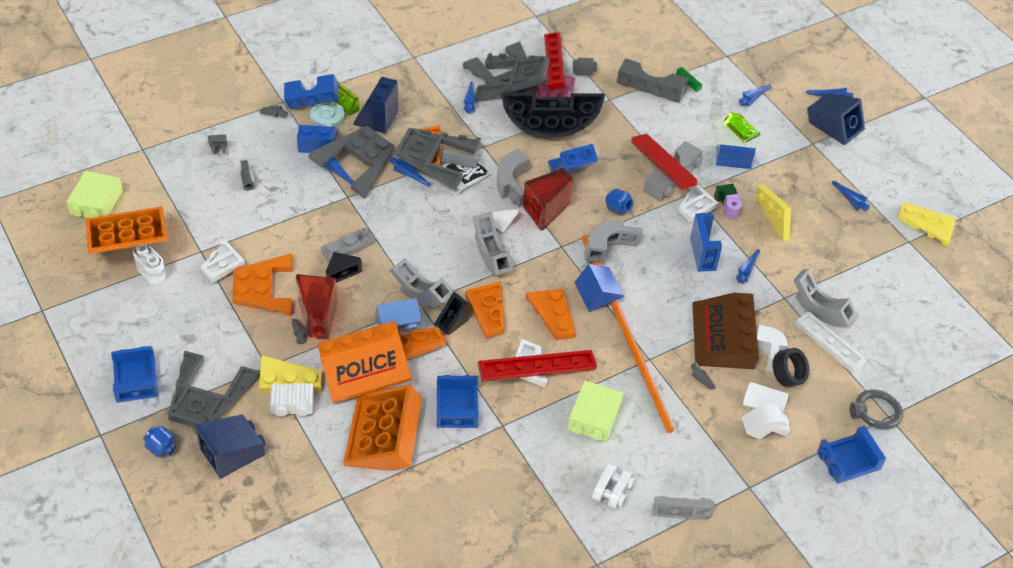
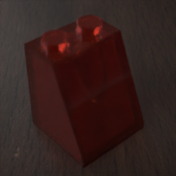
[523,168,573,231]
[296,274,337,339]

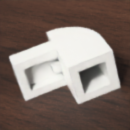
[757,325,788,372]
[741,405,791,439]

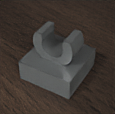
[208,134,228,154]

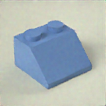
[375,298,421,330]

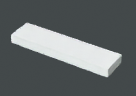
[795,312,867,374]

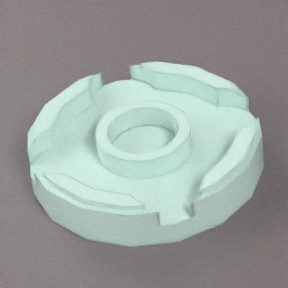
[310,102,345,127]

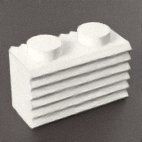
[270,383,314,417]

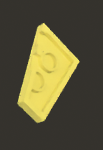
[756,184,791,241]
[897,202,956,248]
[259,355,322,393]

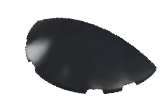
[502,93,605,138]

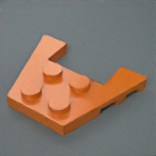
[232,254,293,316]

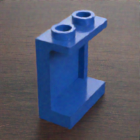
[548,144,598,178]
[690,213,722,272]
[111,346,159,403]
[437,375,478,428]
[817,426,886,484]

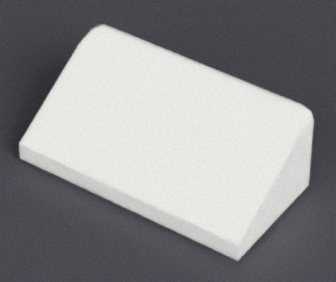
[742,382,788,414]

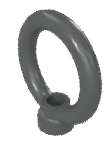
[849,389,903,429]

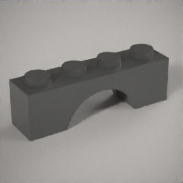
[617,58,688,103]

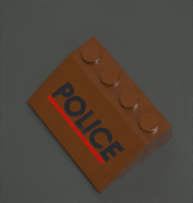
[692,292,758,369]

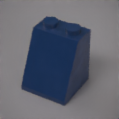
[353,76,398,134]
[807,93,865,145]
[195,414,266,479]

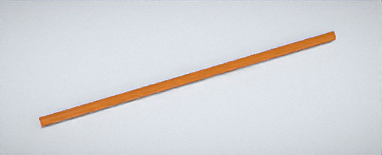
[581,235,675,433]

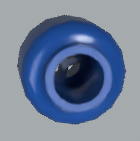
[605,189,633,214]
[143,426,176,457]

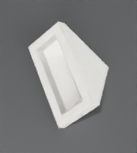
[479,208,519,233]

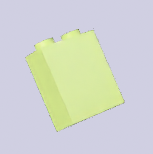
[67,171,123,218]
[568,381,623,442]

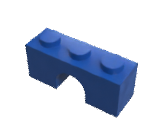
[284,74,339,109]

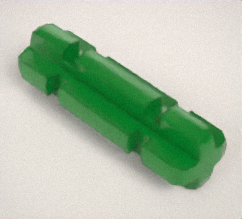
[676,67,702,92]

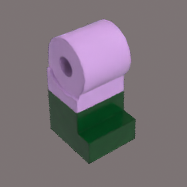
[714,184,742,219]

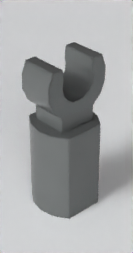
[240,160,255,191]

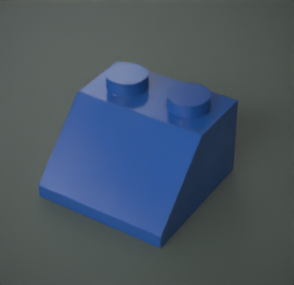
[297,125,338,153]

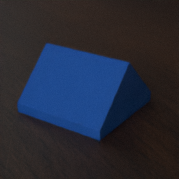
[716,144,756,169]
[574,264,624,312]

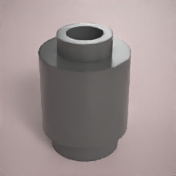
[573,58,597,75]

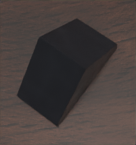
[325,252,362,286]
[434,292,469,335]

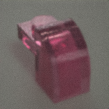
[537,75,576,97]

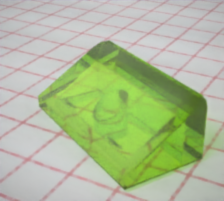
[333,83,359,116]
[723,112,761,142]

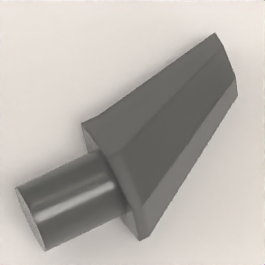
[260,105,288,118]
[291,319,309,344]
[691,363,716,390]

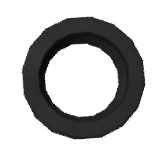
[772,347,809,387]

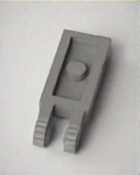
[321,227,375,262]
[652,496,715,520]

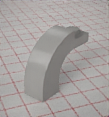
[497,149,529,207]
[473,212,513,275]
[584,220,642,263]
[390,258,454,308]
[793,269,857,326]

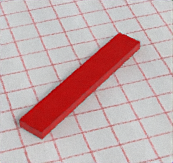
[544,32,565,89]
[631,133,697,190]
[477,350,597,382]

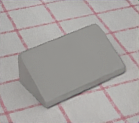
[442,148,480,168]

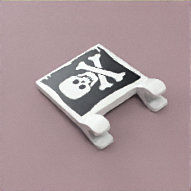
[443,161,492,196]

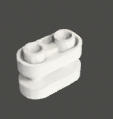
[133,244,166,284]
[592,463,635,509]

